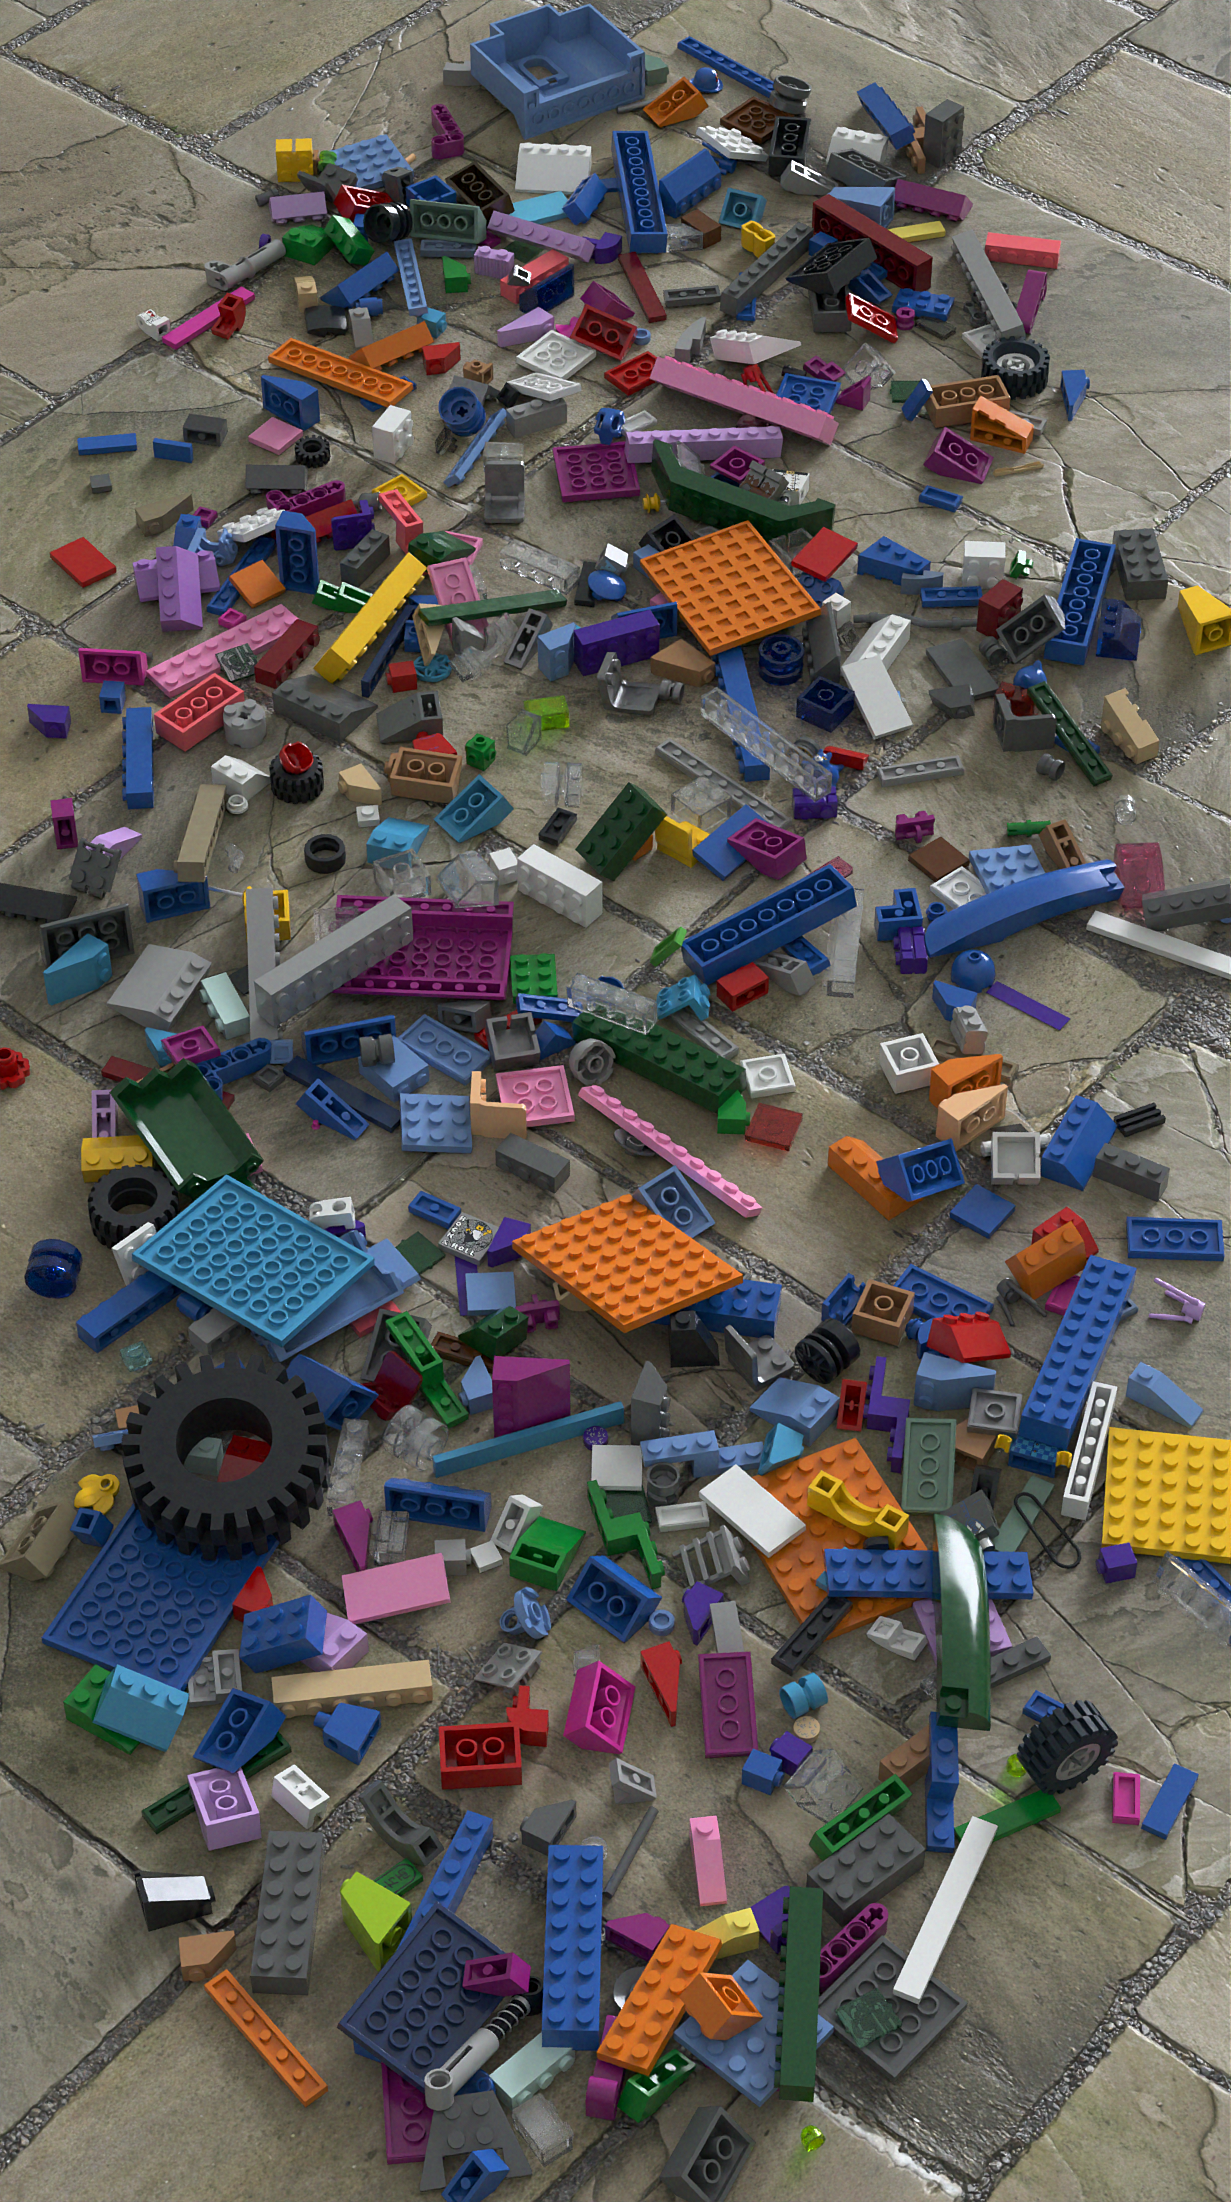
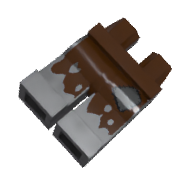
[739,460,789,501]

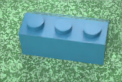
[93,1664,189,1752]

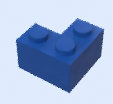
[874,888,923,941]

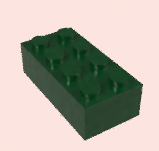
[575,782,667,881]

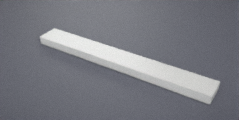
[1086,910,1231,980]
[893,1816,998,2005]

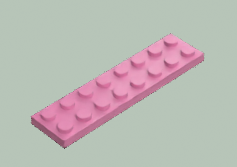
[146,604,300,698]

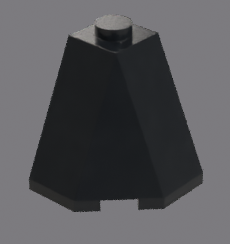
[668,1311,720,1368]
[133,1870,216,1932]

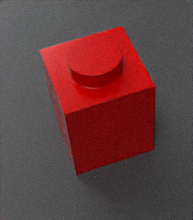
[385,660,417,693]

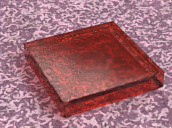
[745,1103,803,1151]

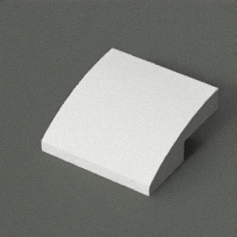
[591,1445,642,1491]

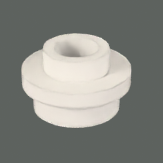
[227,795,248,814]

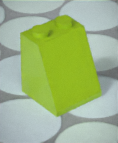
[340,1871,412,1972]

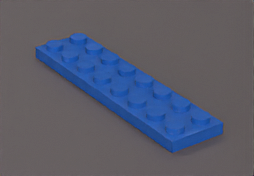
[823,1549,1034,1600]

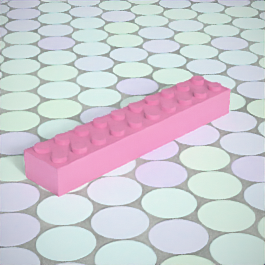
[650,355,839,445]

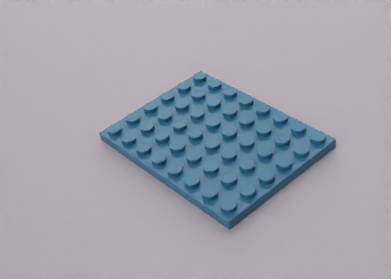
[132,1174,375,1348]

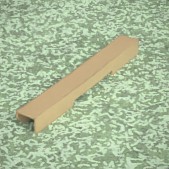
[993,461,1044,477]

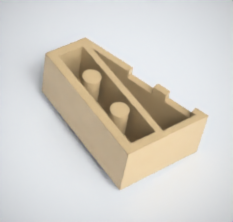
[1100,688,1159,765]

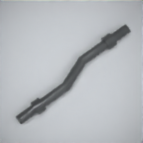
[853,612,977,630]

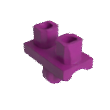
[895,811,935,844]
[515,1294,560,1333]

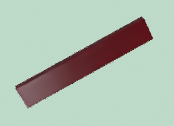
[618,252,667,323]
[101,1056,235,1110]

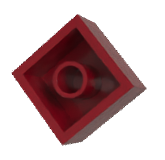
[976,579,1023,640]

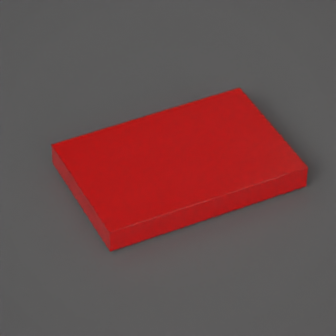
[845,293,898,344]
[604,351,657,396]
[791,527,858,582]
[49,537,117,588]

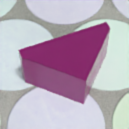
[836,375,871,411]

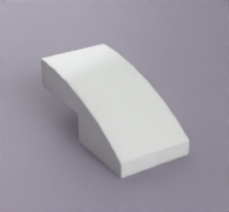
[867,1616,928,1660]

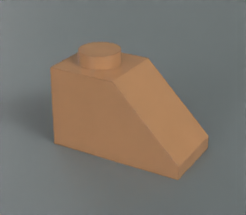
[179,1930,237,1982]

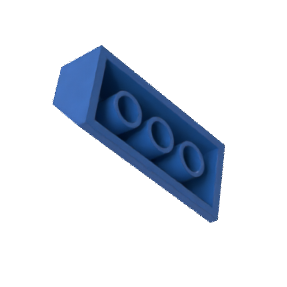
[659,148,722,219]
[319,252,399,309]
[275,510,319,595]
[301,1015,396,1065]
[1040,1095,1117,1191]
[876,1138,965,1202]
[384,1478,492,1532]

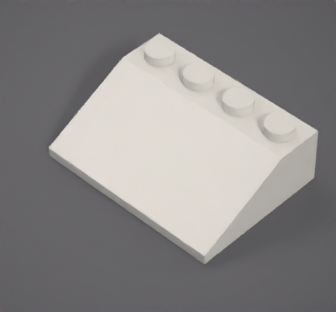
[515,142,592,195]
[710,329,801,364]

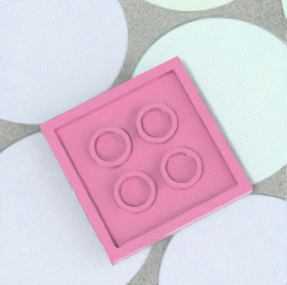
[496,1065,575,1127]

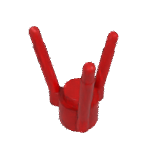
[741,363,774,393]

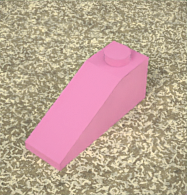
[689,1816,727,1906]

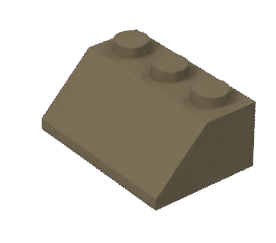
[0,1500,77,1581]

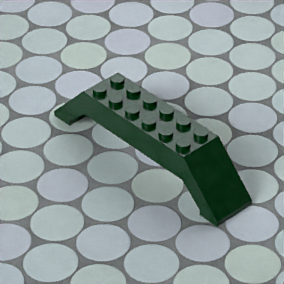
[651,439,836,550]

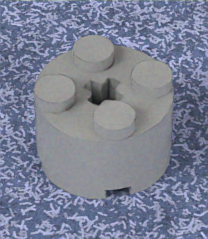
[223,699,267,748]

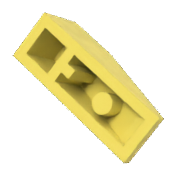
[695,1908,759,1960]

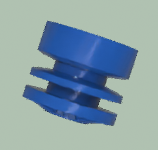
[438,387,486,437]

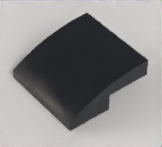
[304,305,348,337]

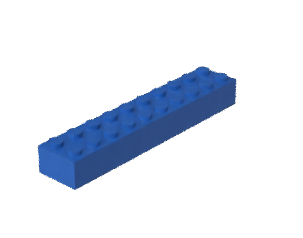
[611,131,668,254]
[1018,1255,1137,1450]

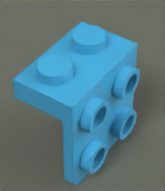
[656,974,710,1021]

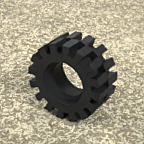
[295,435,331,469]

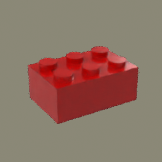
[439,1722,522,1790]

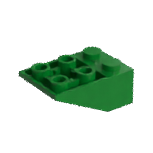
[509,1516,586,1592]

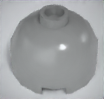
[569,1039,615,1085]

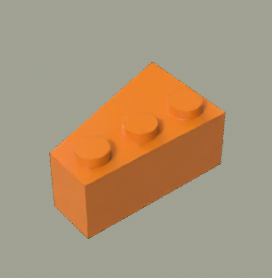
[970,396,1034,454]

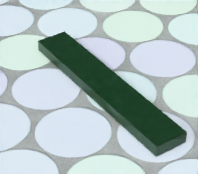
[1027,681,1113,787]
[141,1731,292,1835]

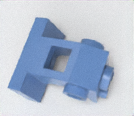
[188,528,238,566]

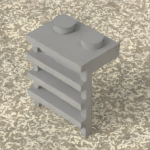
[672,1525,751,1594]

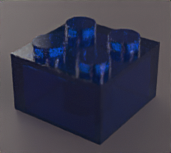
[796,675,855,733]

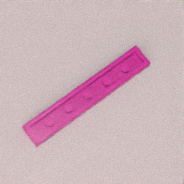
[162,286,255,350]

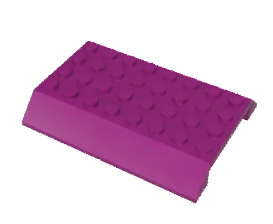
[330,895,514,1000]

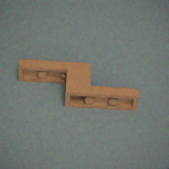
[903,107,926,174]

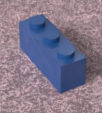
[562,173,608,226]

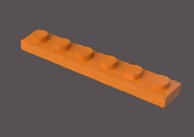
[204,1969,328,2108]

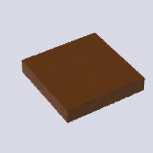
[908,837,970,882]

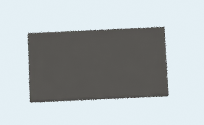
[926,638,1000,701]

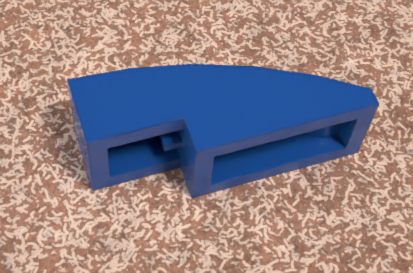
[848,269,893,304]

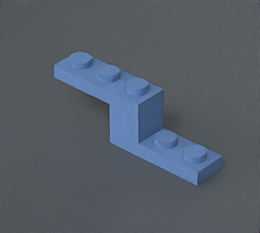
[640,1430,764,1478]

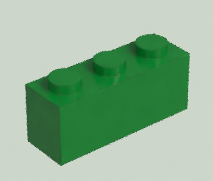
[324,215,375,266]

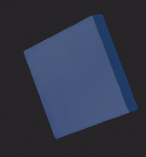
[949,1184,1016,1239]

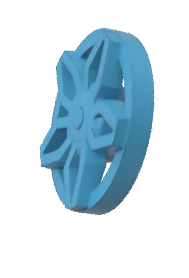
[414,653,452,682]

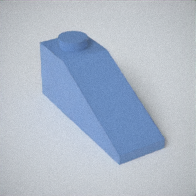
[1126,1362,1203,1429]

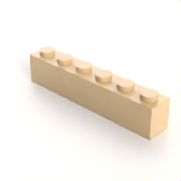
[271,1660,433,1718]

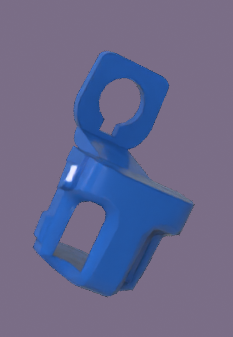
[594,408,625,445]

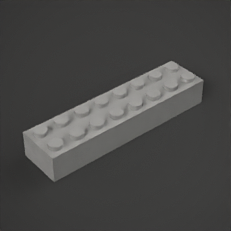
[254,894,413,1027]

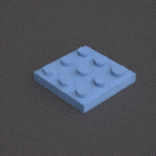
[968,845,1045,894]
[399,1093,472,1153]

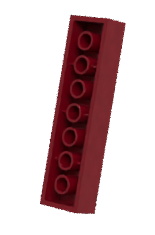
[812,194,933,292]

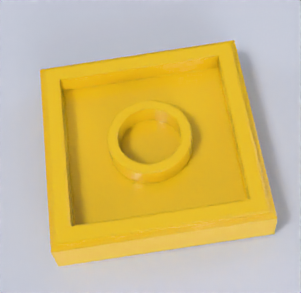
[372,474,427,506]

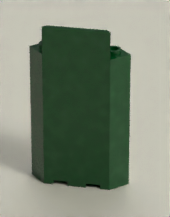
[109,1058,264,1202]

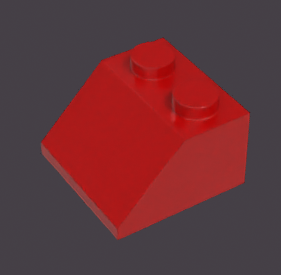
[1031,1207,1099,1260]

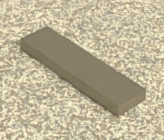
[929,1036,1019,1085]

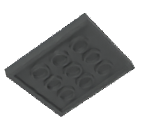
[818,1935,968,2083]

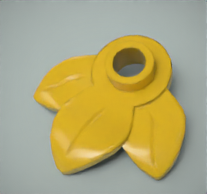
[74,1474,120,1515]

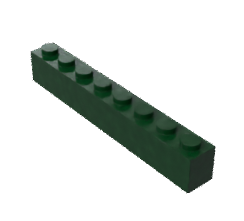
[774,1886,823,2102]

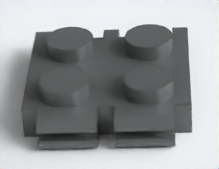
[69,838,122,898]

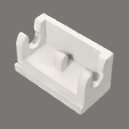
[271,1764,330,1829]

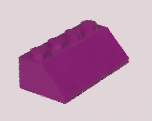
[894,179,973,222]

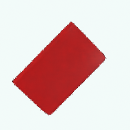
[823,746,869,770]

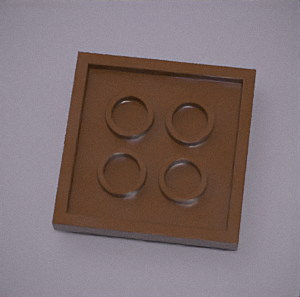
[720,96,794,144]

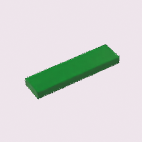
[954,1790,1061,1843]

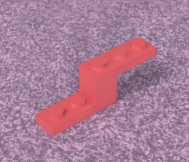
[379,489,428,575]

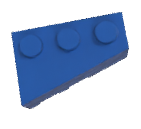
[857,536,931,586]

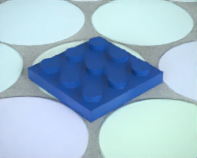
[776,373,841,415]

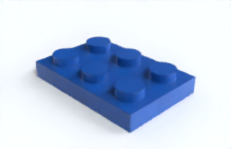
[892,288,955,321]

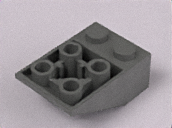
[376,691,443,743]

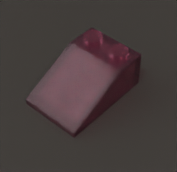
[1113,842,1165,908]

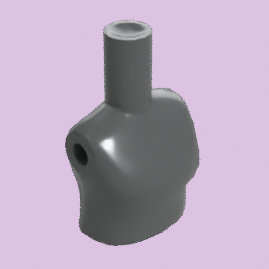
[353,492,383,512]

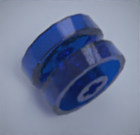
[758,634,804,686]
[24,1239,83,1299]

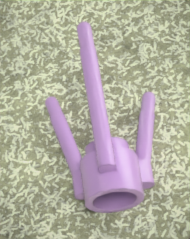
[1149,1278,1206,1324]

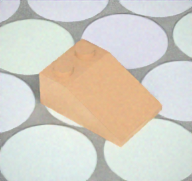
[936,1084,1008,1151]

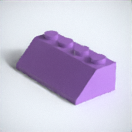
[156,546,203,632]
[132,550,220,602]

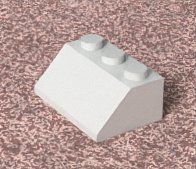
[826,127,889,164]

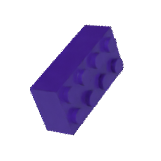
[574,610,660,677]

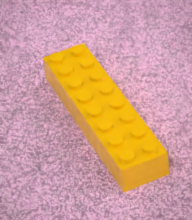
[313,552,427,684]

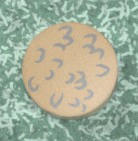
[793,1716,820,1744]

